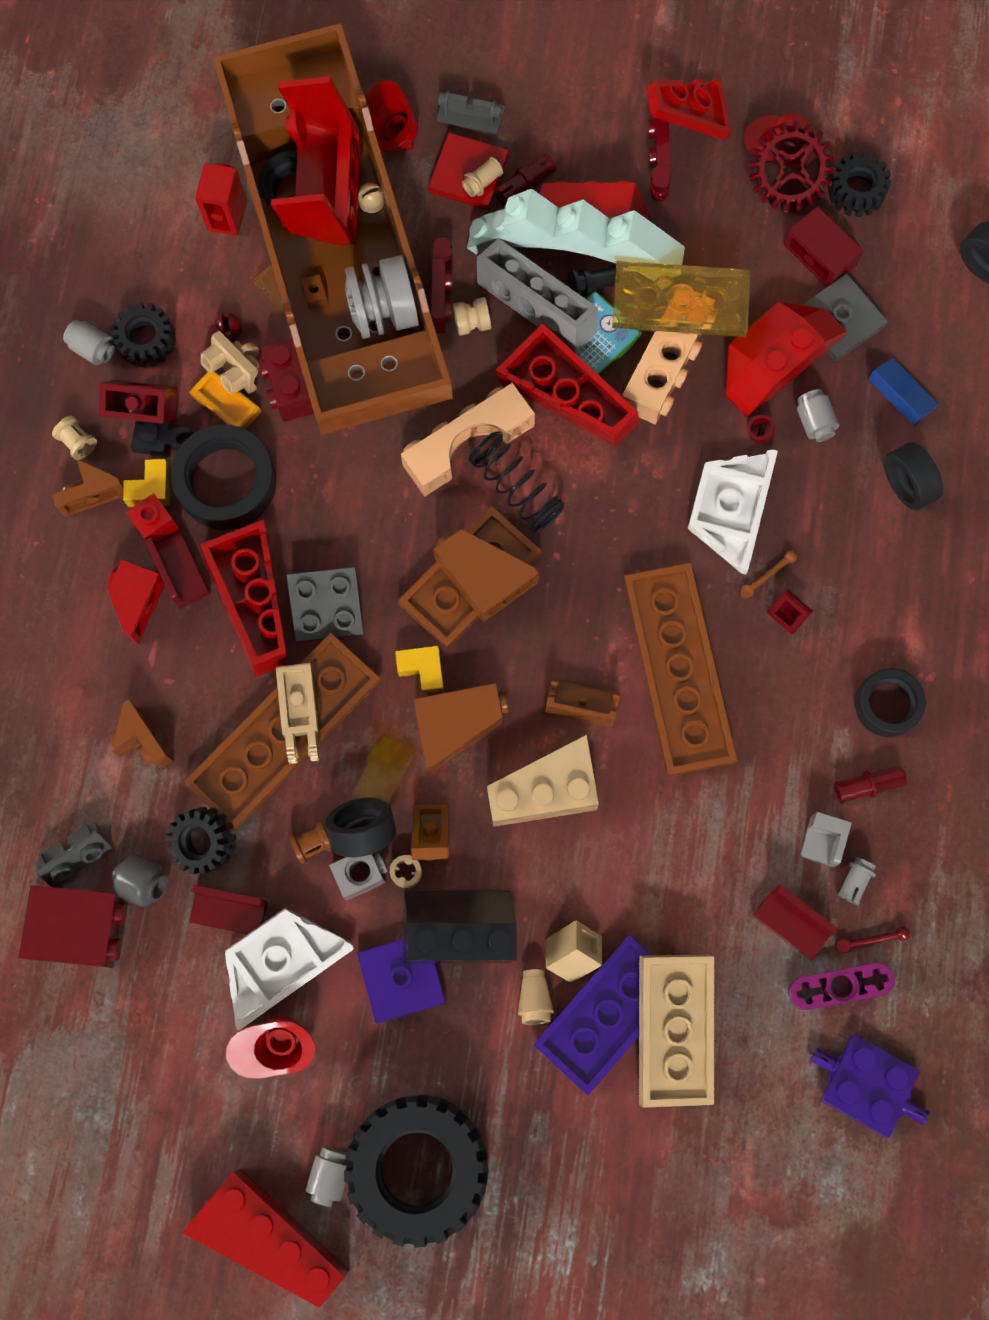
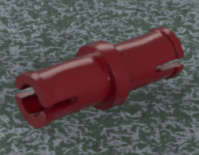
[494,153,556,206]

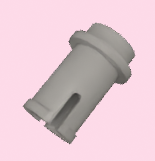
[837,857,876,906]

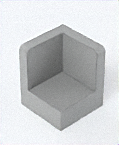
[800,812,852,867]

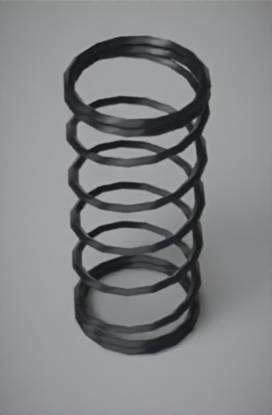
[468,431,565,532]

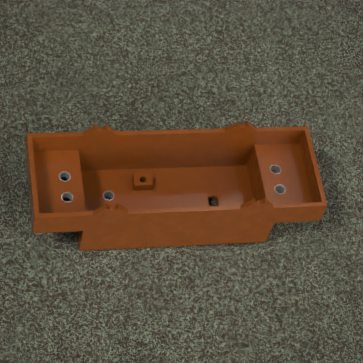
[212,23,453,435]

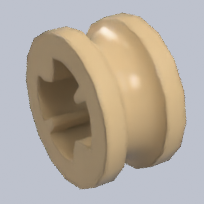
[389,855,422,888]

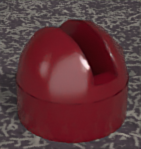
[214,313,242,342]
[747,415,775,444]

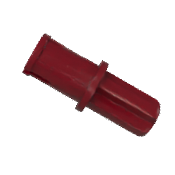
[834,766,907,804]

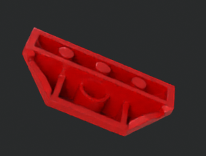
[725,302,848,419]

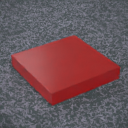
[428,133,509,211]

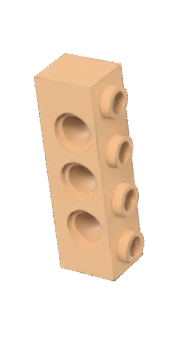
[622,285,716,425]

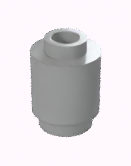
[63,320,115,365]
[797,389,840,442]
[305,1147,347,1207]

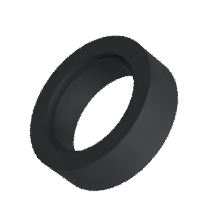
[171,425,276,530]

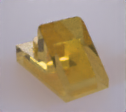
[351,735,416,803]

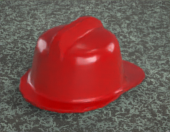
[365,80,419,151]
[744,113,819,167]
[226,1016,315,1079]

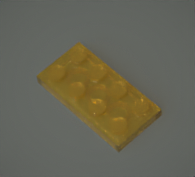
[612,261,750,337]

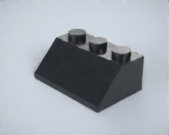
[403,890,517,963]

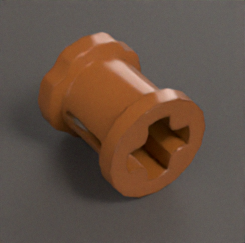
[288,822,332,865]

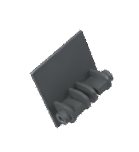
[287,567,364,642]

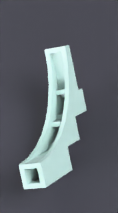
[467,189,685,283]

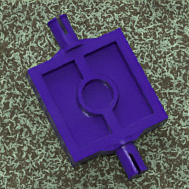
[810,1034,930,1138]

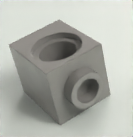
[329,853,388,901]

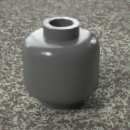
[112,855,168,907]

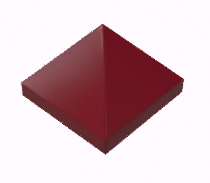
[767,589,813,635]

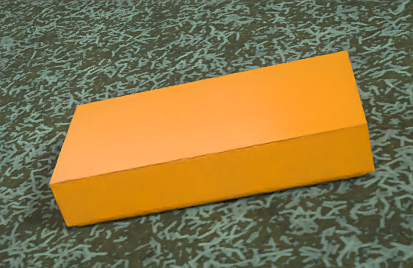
[189,371,261,429]

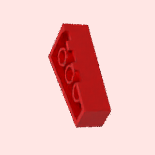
[200,520,287,678]
[181,1169,350,1308]

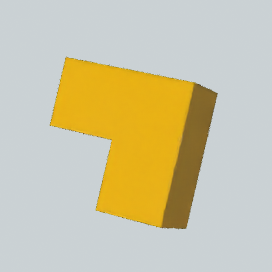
[123,459,170,507]
[395,646,444,695]

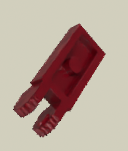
[648,118,671,202]
[431,236,453,333]

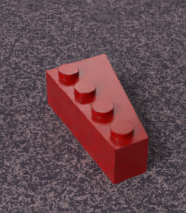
[495,323,639,447]

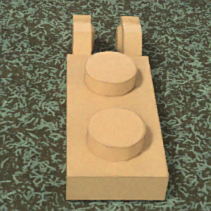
[276,663,320,764]

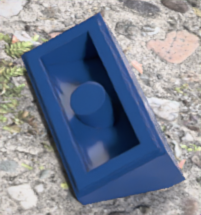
[868,358,939,426]

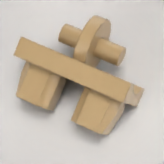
[201,331,259,395]

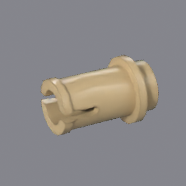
[462,157,504,197]

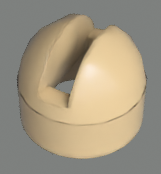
[358,182,385,213]

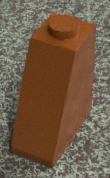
[433,529,539,622]
[413,683,508,773]

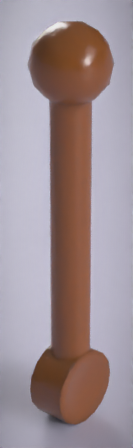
[740,550,798,599]

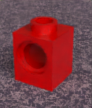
[126,493,181,544]

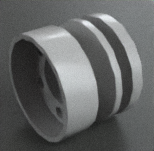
[344,255,418,339]

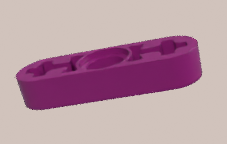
[788,963,895,1010]

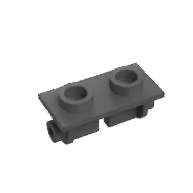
[436,90,505,135]
[34,822,112,888]

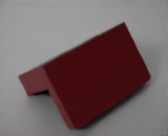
[144,533,210,609]
[189,884,269,934]
[752,884,839,961]

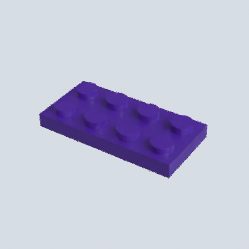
[533,935,651,1095]

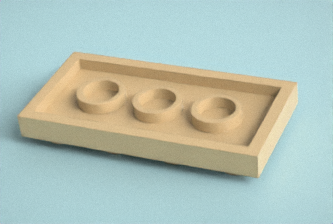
[639,954,714,1108]

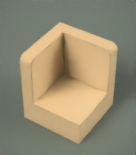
[546,920,602,983]

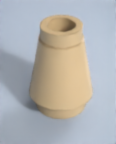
[518,969,554,1025]

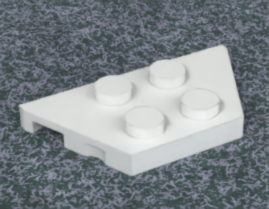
[688,450,778,574]
[225,908,354,1031]

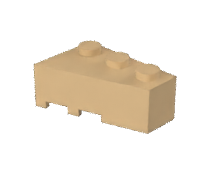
[487,735,599,827]

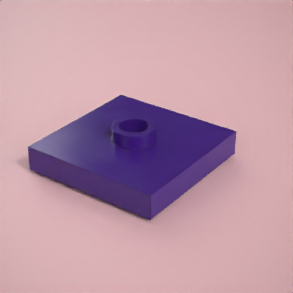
[357,939,446,1024]

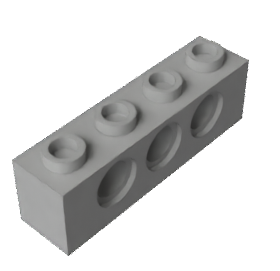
[476,238,598,353]

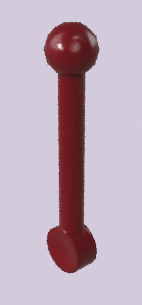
[836,927,910,953]

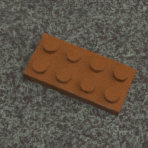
[398,506,541,650]

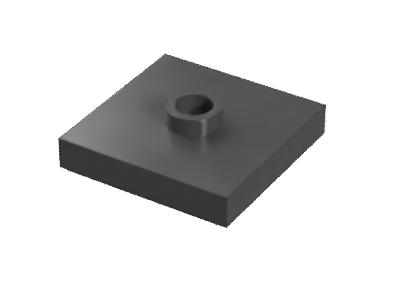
[802,274,888,362]

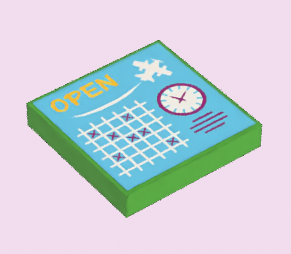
[575,291,642,377]

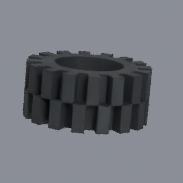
[828,152,891,217]
[111,302,176,368]
[165,807,236,875]

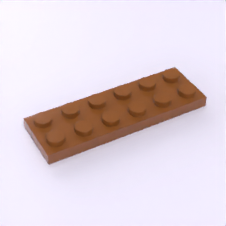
[623,563,737,777]
[183,633,381,831]

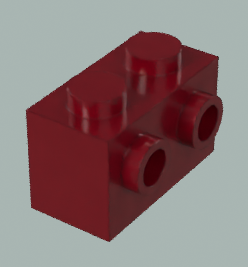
[258,338,314,422]

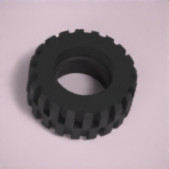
[344,1095,489,1248]

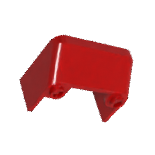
[271,76,361,246]

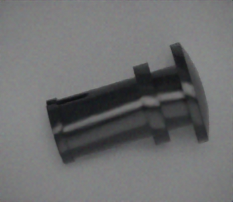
[567,265,619,296]

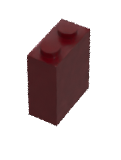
[18,885,127,968]

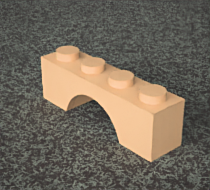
[401,383,535,496]

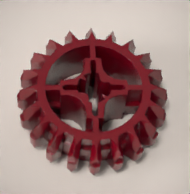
[747,121,836,213]

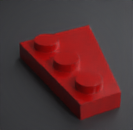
[646,79,732,140]

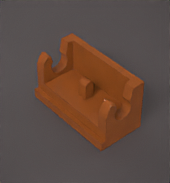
[545,678,621,728]

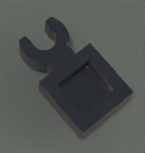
[131,421,193,456]

